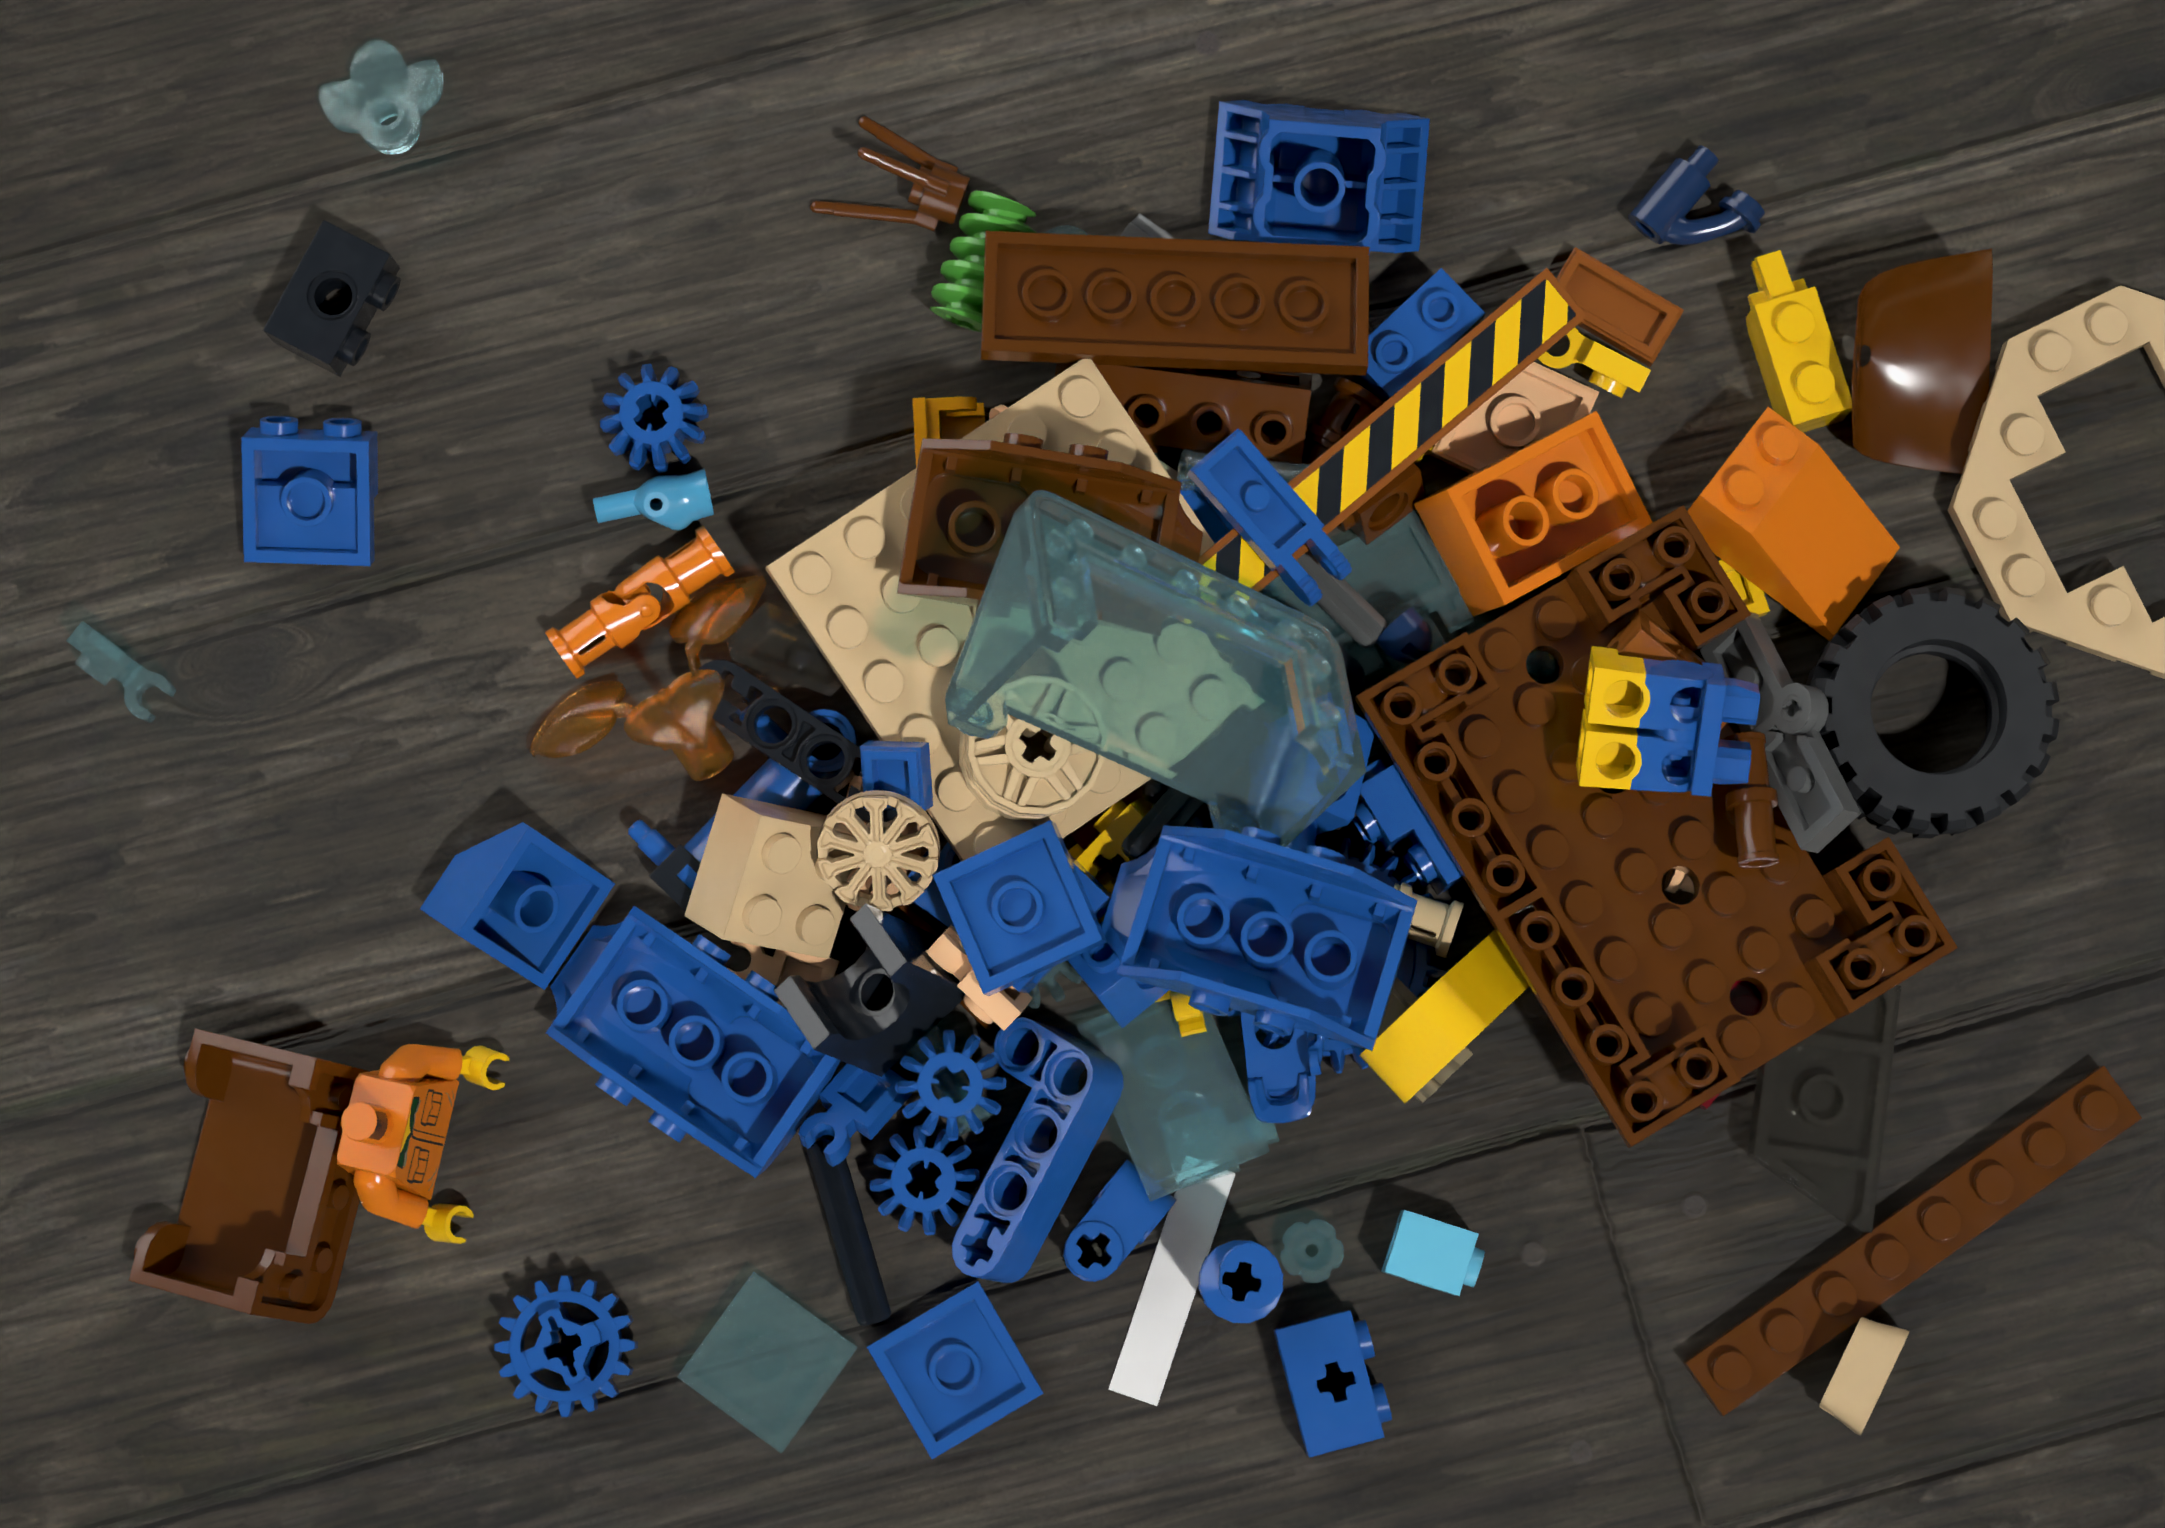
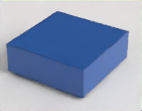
[860,741,933,811]

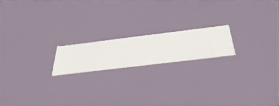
[1109,1157,1235,1406]

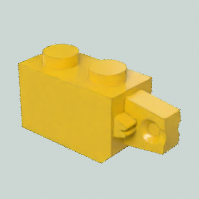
[1746,250,1852,433]

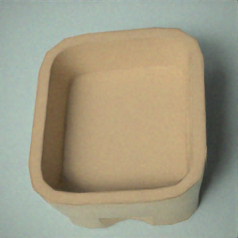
[1819,1317,1910,1436]

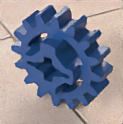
[494,1276,638,1417]

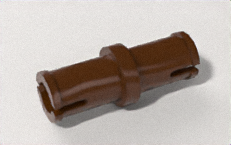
[1724,732,1779,868]

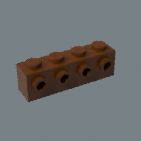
[1055,363,1312,469]

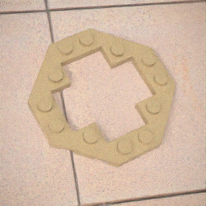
[1948,285,2165,679]

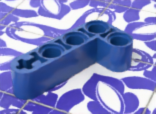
[952,1017,1124,1283]

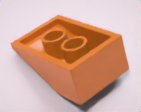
[1688,407,1900,641]
[1414,411,1653,617]

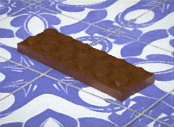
[981,231,1369,376]

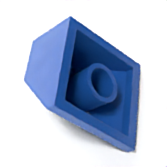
[420,822,615,990]

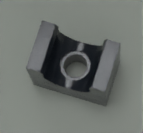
[774,903,966,1077]

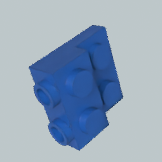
[241,416,378,566]
[1350,759,1463,896]

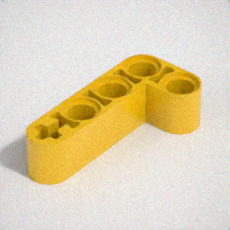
[1359,930,1529,1104]

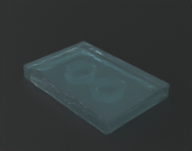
[1077,999,1270,1202]

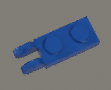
[1187,429,1352,607]

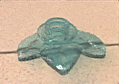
[319,39,444,154]

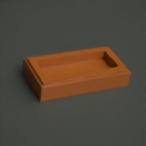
[1556,247,1684,367]

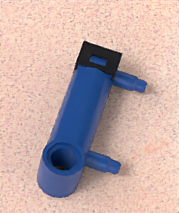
[628,705,860,912]

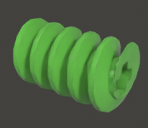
[929,190,1037,332]

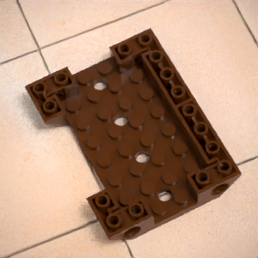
[1354,505,1958,1148]

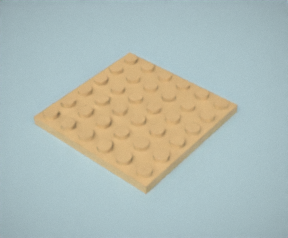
[765,359,1297,861]

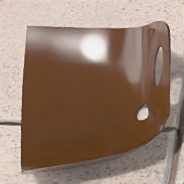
[1852,249,1993,474]

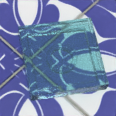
[678,1272,859,1453]

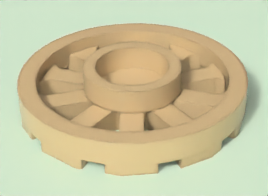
[817,790,940,911]

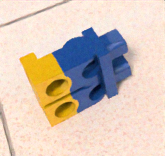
[1576,646,1760,797]

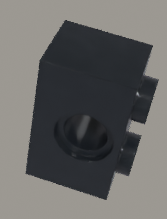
[263,220,401,377]

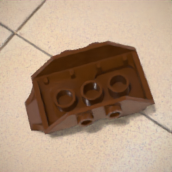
[897,433,1203,637]

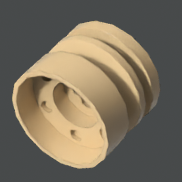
[959,676,1106,821]

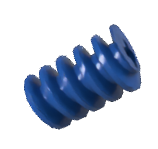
[1198,1240,1283,1323]

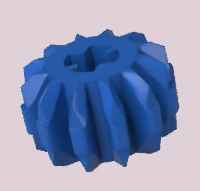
[600,364,709,473]
[895,1030,1006,1141]
[870,1125,980,1236]

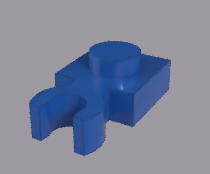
[798,1063,912,1167]

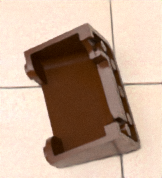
[129,1028,370,1324]

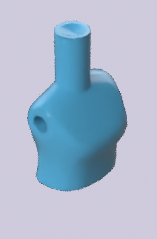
[593,468,714,531]

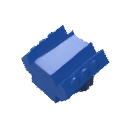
[1208,100,1430,255]

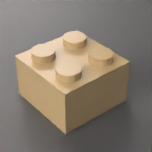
[684,793,855,959]

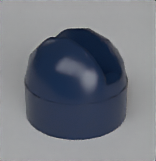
[1376,607,1433,664]

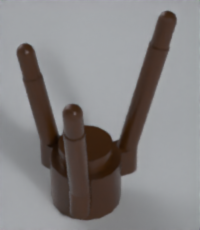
[810,116,970,232]

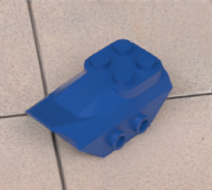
[1101,825,1418,1051]
[546,906,840,1178]

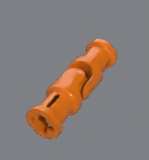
[545,525,735,679]

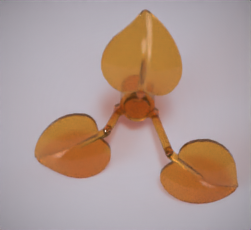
[529,575,767,781]

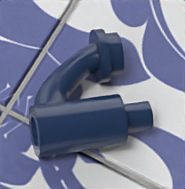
[1628,145,1765,245]

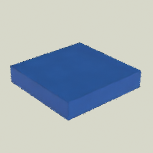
[933,820,1107,996]
[867,1281,1044,1459]

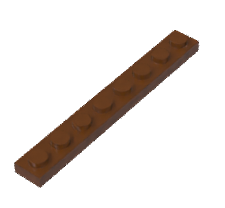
[1683,1066,2142,1416]

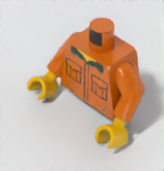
[337,1044,510,1244]

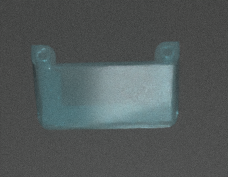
[945,490,1366,847]

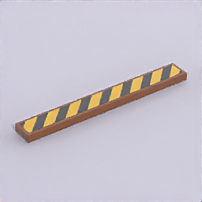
[1179,268,1588,639]

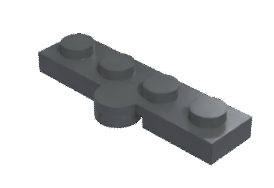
[1700,612,1861,853]

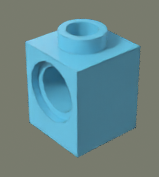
[1381,1210,1485,1296]

